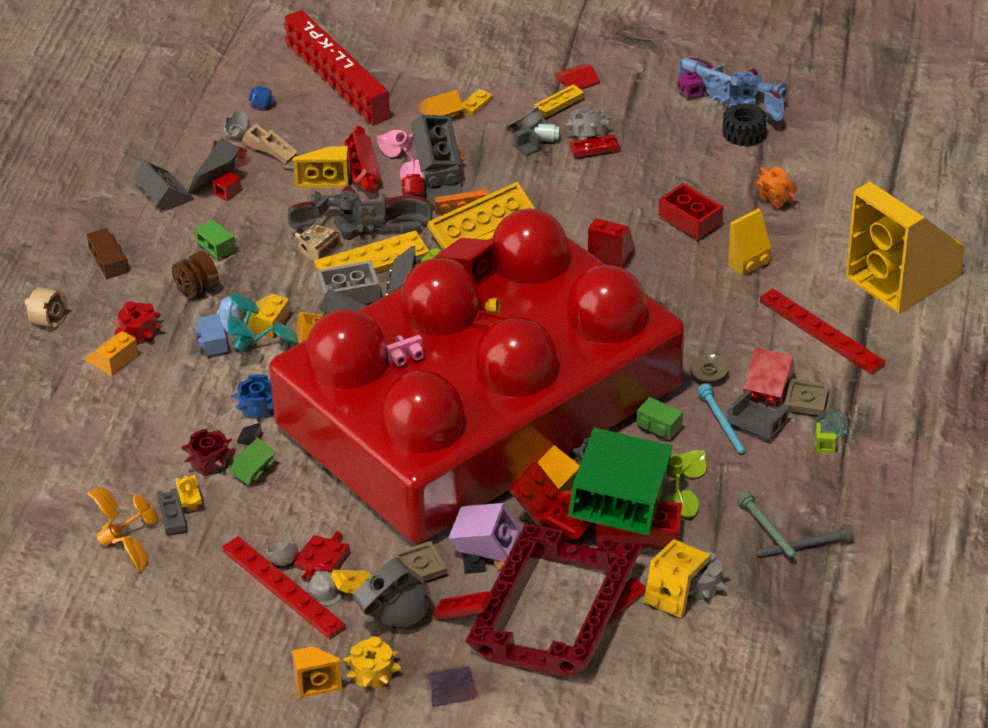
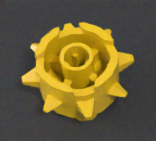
[343,636,401,688]

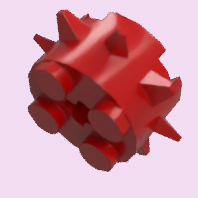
[113,301,163,344]

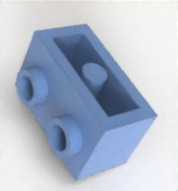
[194,314,228,356]

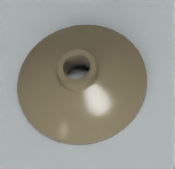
[690,354,728,382]

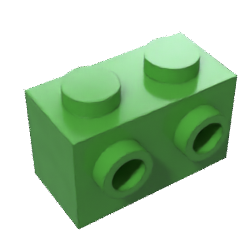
[195,219,236,260]
[637,397,683,440]
[230,438,276,485]

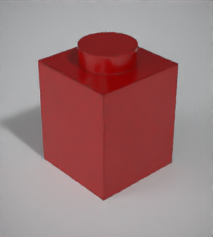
[213,171,241,202]

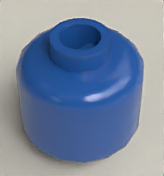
[248,85,275,110]

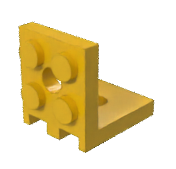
[644,539,711,618]

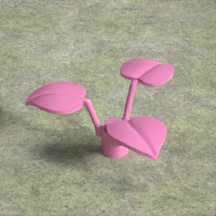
[377,130,423,180]

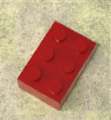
[658,183,723,240]

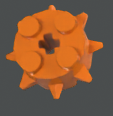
[755,166,797,209]

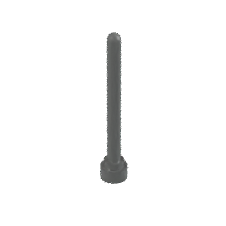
[757,525,854,557]

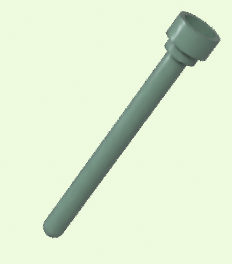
[737,491,796,557]

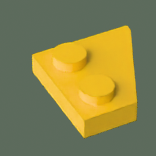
[330,570,371,594]

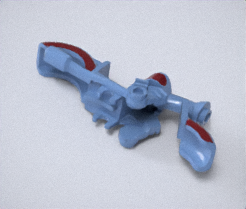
[678,57,788,121]

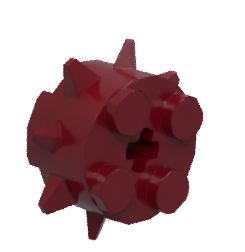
[181,429,235,476]

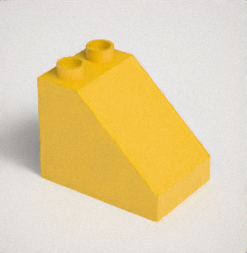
[845,181,965,314]

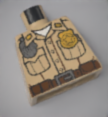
[295,225,341,261]

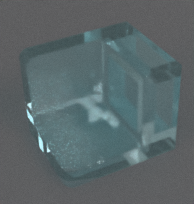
[817,409,848,437]

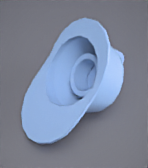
[217,293,247,332]

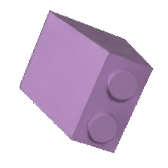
[449,503,521,562]

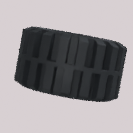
[722,103,767,146]

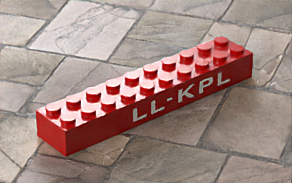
[284,9,391,126]

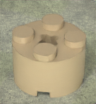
[25,287,68,327]

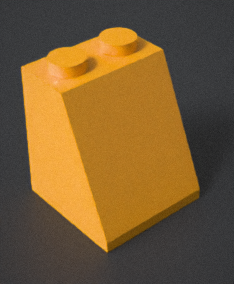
[538,445,580,491]

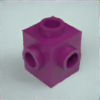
[677,71,703,99]

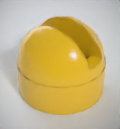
[485,298,500,314]

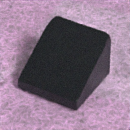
[237,423,262,445]

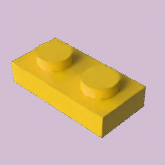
[460,89,493,117]

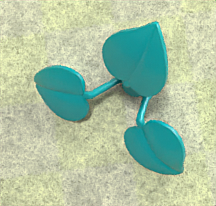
[227,293,299,352]

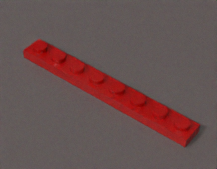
[760,288,885,375]
[222,536,346,640]

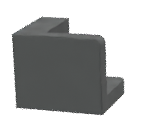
[514,127,540,156]

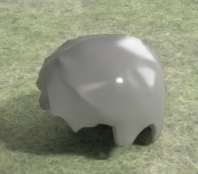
[223,110,250,138]
[267,537,298,566]

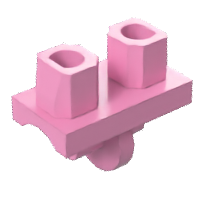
[386,335,424,366]

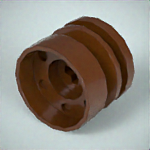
[172,251,219,299]

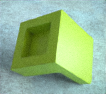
[815,423,836,454]

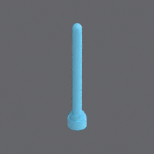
[697,383,745,454]

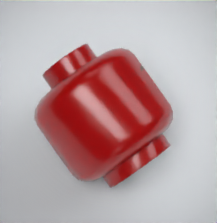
[402,174,425,196]

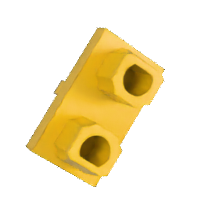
[175,475,202,512]

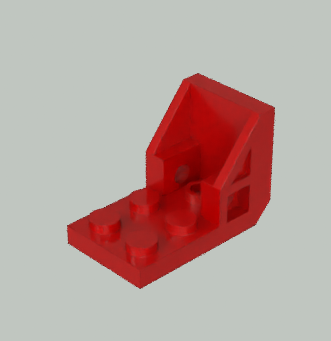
[509,462,592,540]

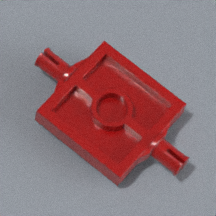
[294,531,350,582]

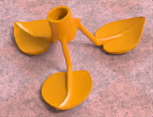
[87,487,158,573]

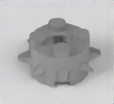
[565,107,612,140]
[688,551,729,600]

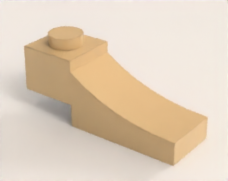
[242,123,298,165]

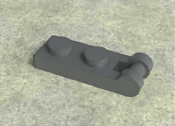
[156,488,186,534]

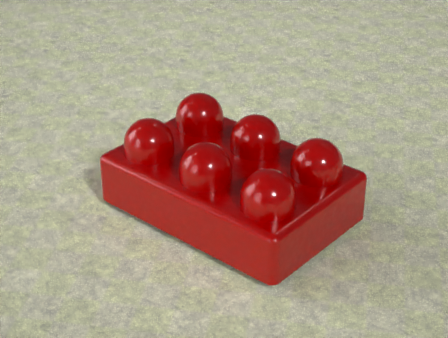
[269,208,685,542]

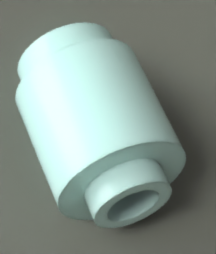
[535,124,560,142]

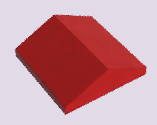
[554,64,600,90]

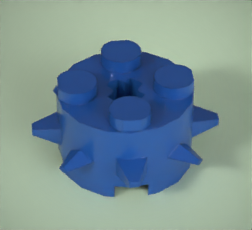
[231,374,274,418]

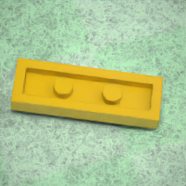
[534,85,584,118]

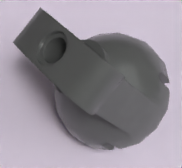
[353,558,430,629]

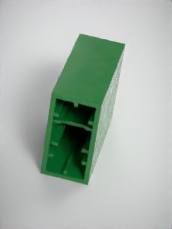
[568,428,673,536]

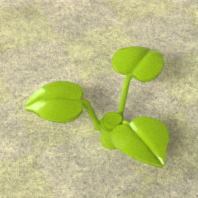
[665,450,706,518]

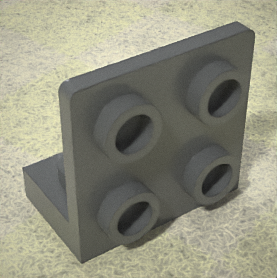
[423,165,463,208]

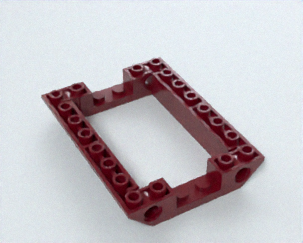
[466,524,642,678]

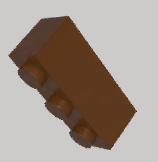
[86,228,128,280]

